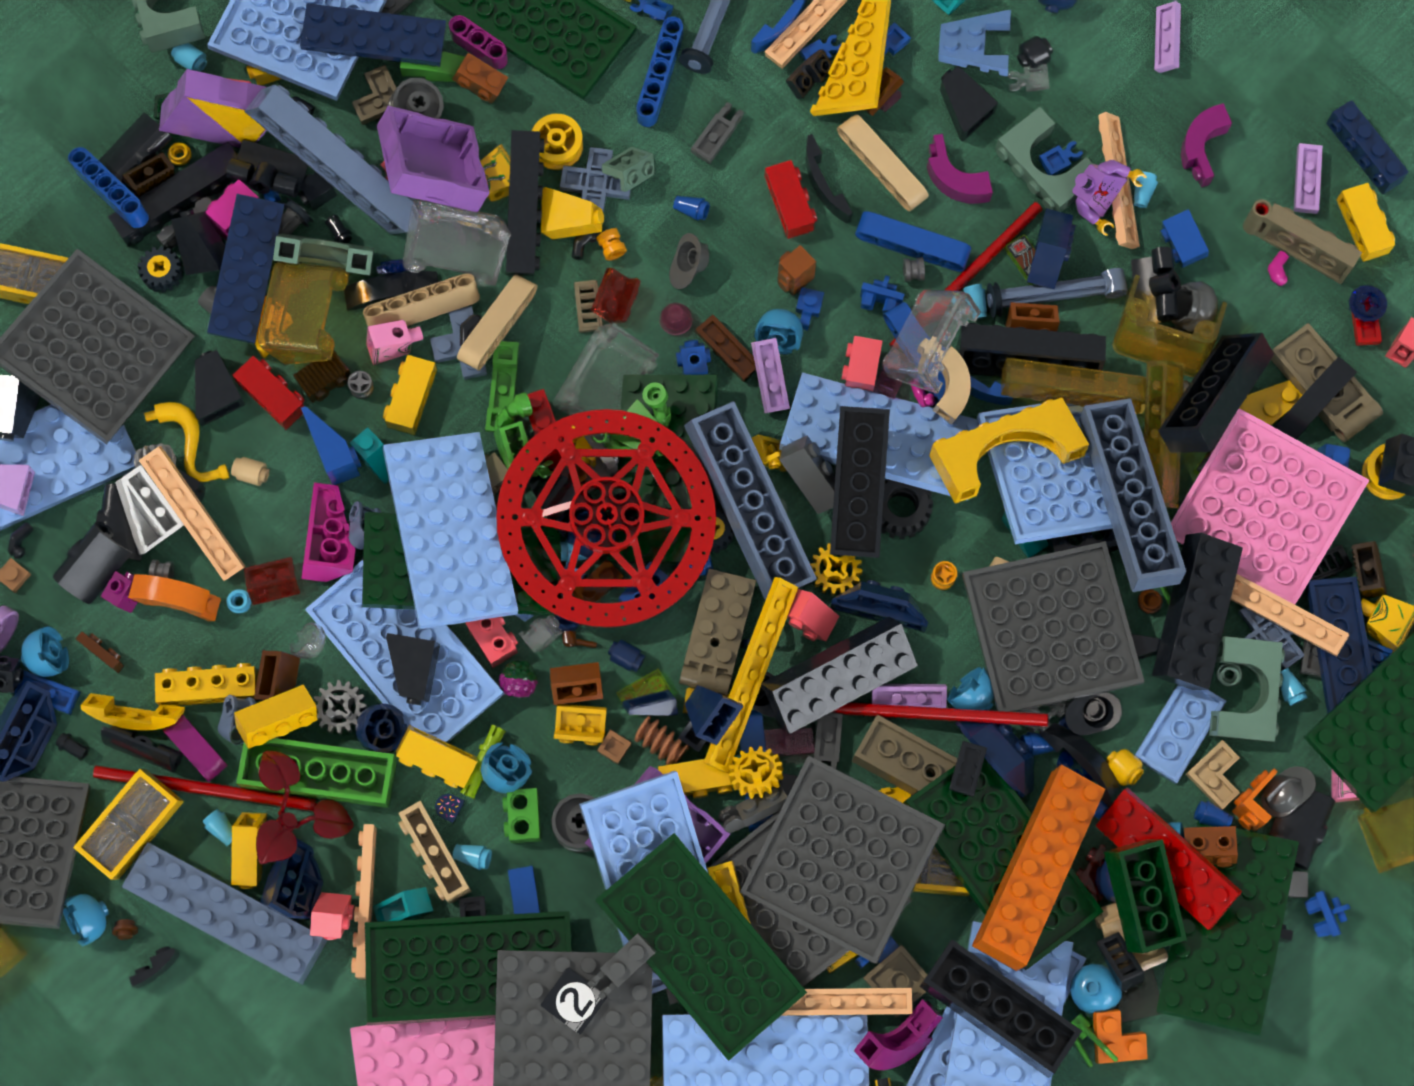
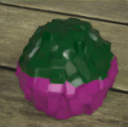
[499,661,538,698]

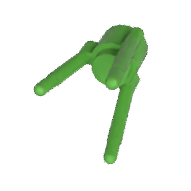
[1071,1013,1118,1068]

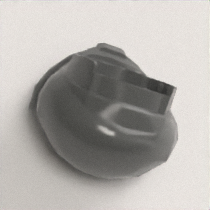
[1171,281,1218,334]

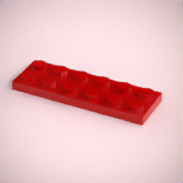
[1096,788,1242,930]

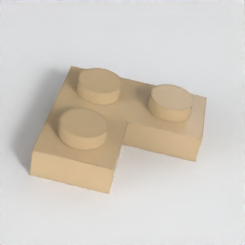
[1186,740,1240,810]

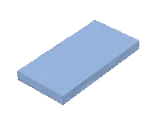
[1135,685,1227,784]

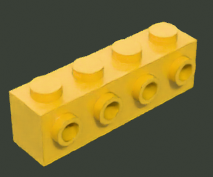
[155,663,259,706]

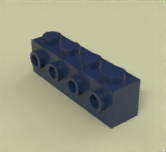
[1326,100,1409,195]

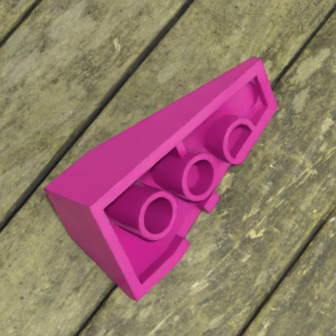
[301,482,355,582]

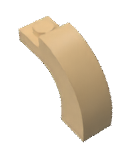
[917,339,971,425]

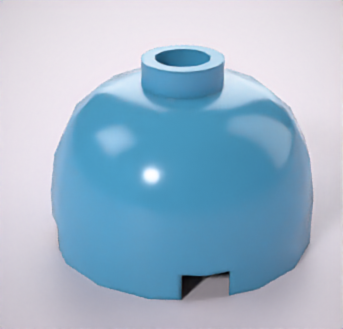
[754,309,803,354]
[21,626,69,677]
[947,667,994,710]
[481,743,532,793]
[63,894,109,947]
[1070,964,1122,1015]

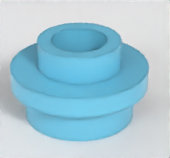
[227,589,252,614]

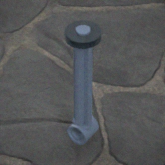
[679,0,730,74]
[987,268,1128,318]

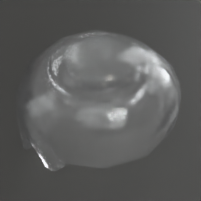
[289,622,326,660]

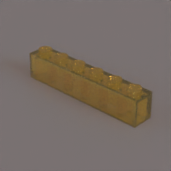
[1001,358,1149,414]
[1144,360,1184,509]

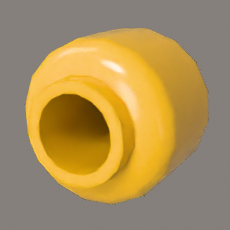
[1106,749,1144,786]

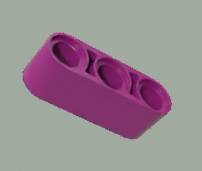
[449,15,508,69]
[162,714,228,782]

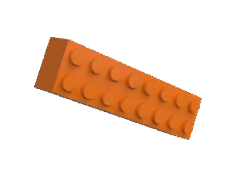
[972,764,1105,971]

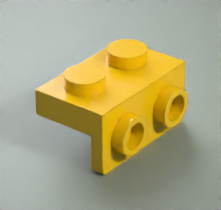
[752,434,787,472]
[554,704,607,745]

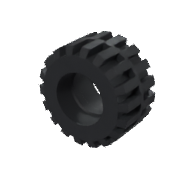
[881,479,933,540]

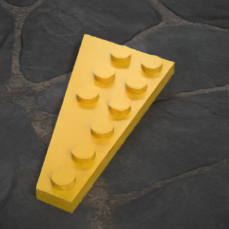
[810,0,891,116]

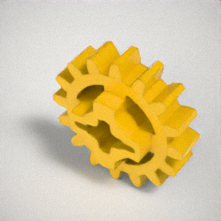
[810,543,863,596]
[728,746,784,799]

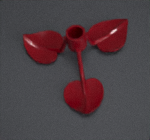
[256,751,354,865]

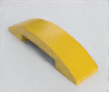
[80,693,185,730]

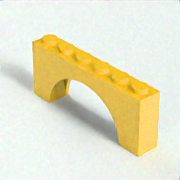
[929,398,1089,504]

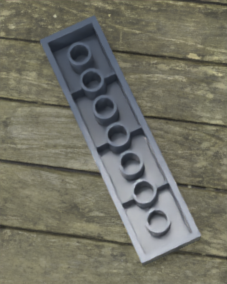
[244,85,422,235]
[1079,398,1186,592]
[684,401,817,600]
[122,842,328,985]

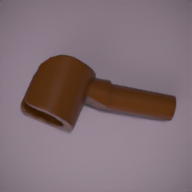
[562,631,597,648]

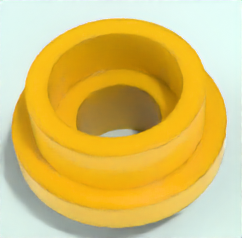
[168,142,192,166]

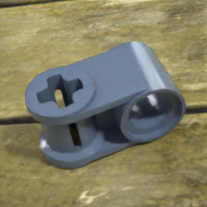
[349,501,381,550]
[218,695,256,745]

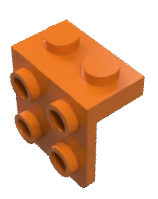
[1231,768,1278,832]

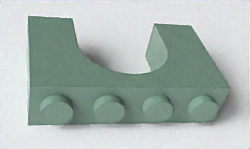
[132,0,205,53]
[995,107,1093,212]
[273,233,374,275]
[1209,636,1285,742]

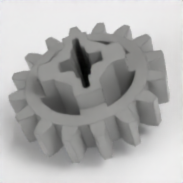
[314,680,367,735]

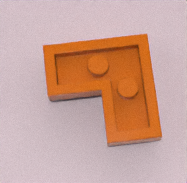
[1093,1009,1147,1064]

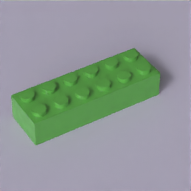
[236,738,397,808]

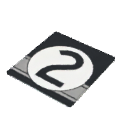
[541,968,607,1034]

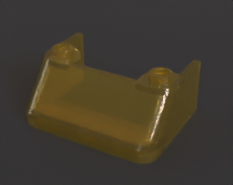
[1112,274,1227,377]

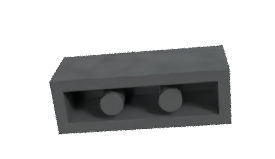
[779,435,835,514]

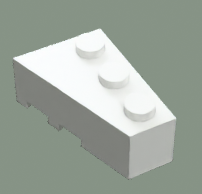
[115,465,184,556]

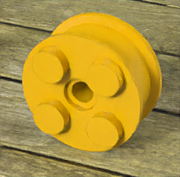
[532,114,583,170]
[1361,444,1405,500]

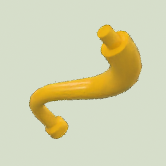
[144,402,230,482]

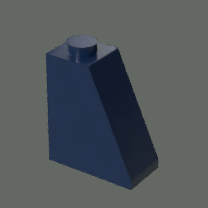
[685,685,743,745]

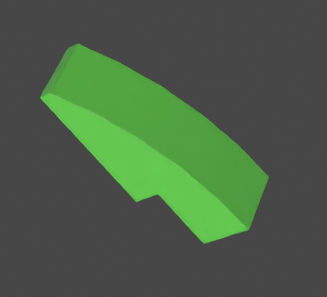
[400,51,465,82]

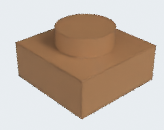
[0,558,31,593]
[597,730,632,765]

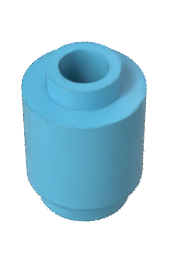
[171,43,207,72]

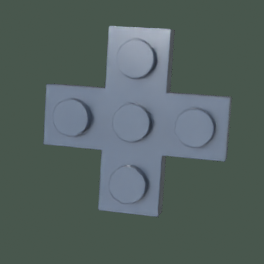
[560,147,631,213]
[430,306,504,380]
[1238,607,1304,670]

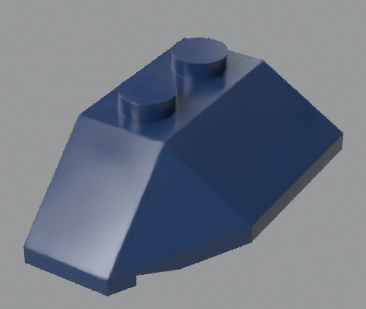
[830,580,928,632]
[0,681,57,782]
[955,721,1034,798]
[260,838,323,919]

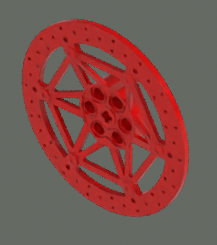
[496,409,716,627]

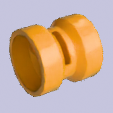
[596,228,627,261]
[931,561,957,590]

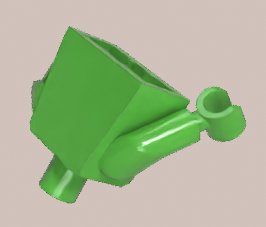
[592,382,671,458]
[494,392,553,478]

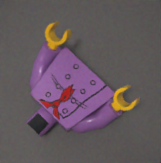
[1072,160,1147,236]

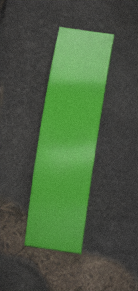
[485,341,519,432]

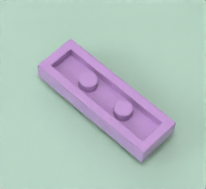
[1154,1,1181,73]
[1294,143,1323,214]
[751,338,790,413]
[871,684,947,708]

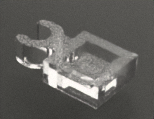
[1008,64,1050,92]

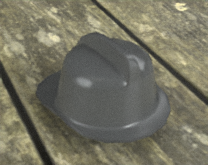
[669,233,709,289]
[1261,766,1316,818]

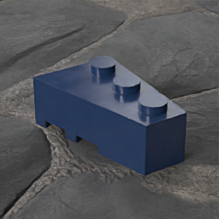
[1027,208,1076,289]

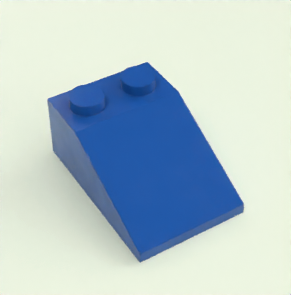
[301,406,362,485]

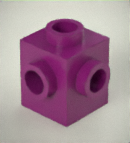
[101,571,138,613]

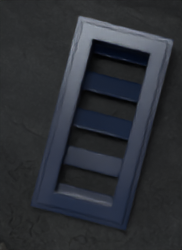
[622,690,678,715]

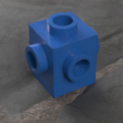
[676,340,711,375]

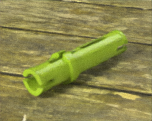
[460,725,506,799]

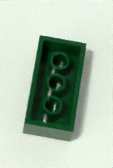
[1104,839,1187,954]

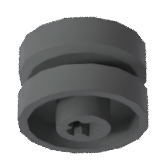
[386,78,444,119]
[551,793,595,853]

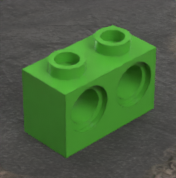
[503,788,541,843]

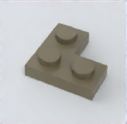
[352,65,396,125]

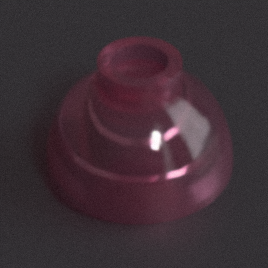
[659,303,693,335]

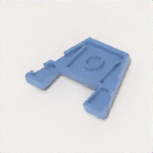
[939,10,1011,76]

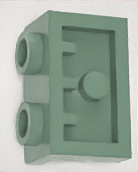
[602,147,655,192]

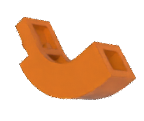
[128,574,221,622]

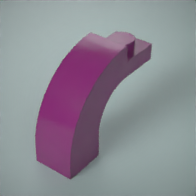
[1181,103,1232,187]
[927,134,993,204]
[854,999,943,1070]

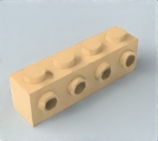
[398,801,472,904]

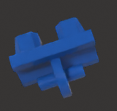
[860,275,904,314]
[1304,891,1351,937]

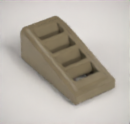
[574,280,603,333]

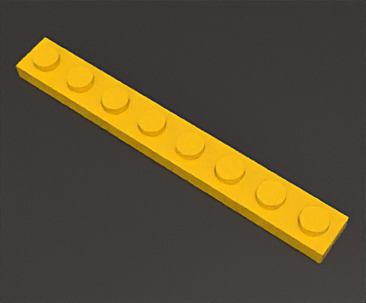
[704,577,798,773]

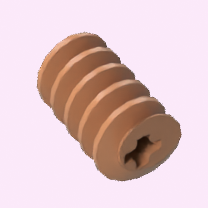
[634,715,690,765]

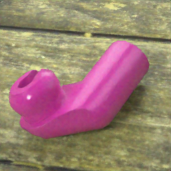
[1268,251,1289,286]
[909,376,935,407]

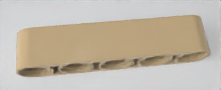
[837,114,929,212]
[363,274,480,327]
[457,274,538,370]

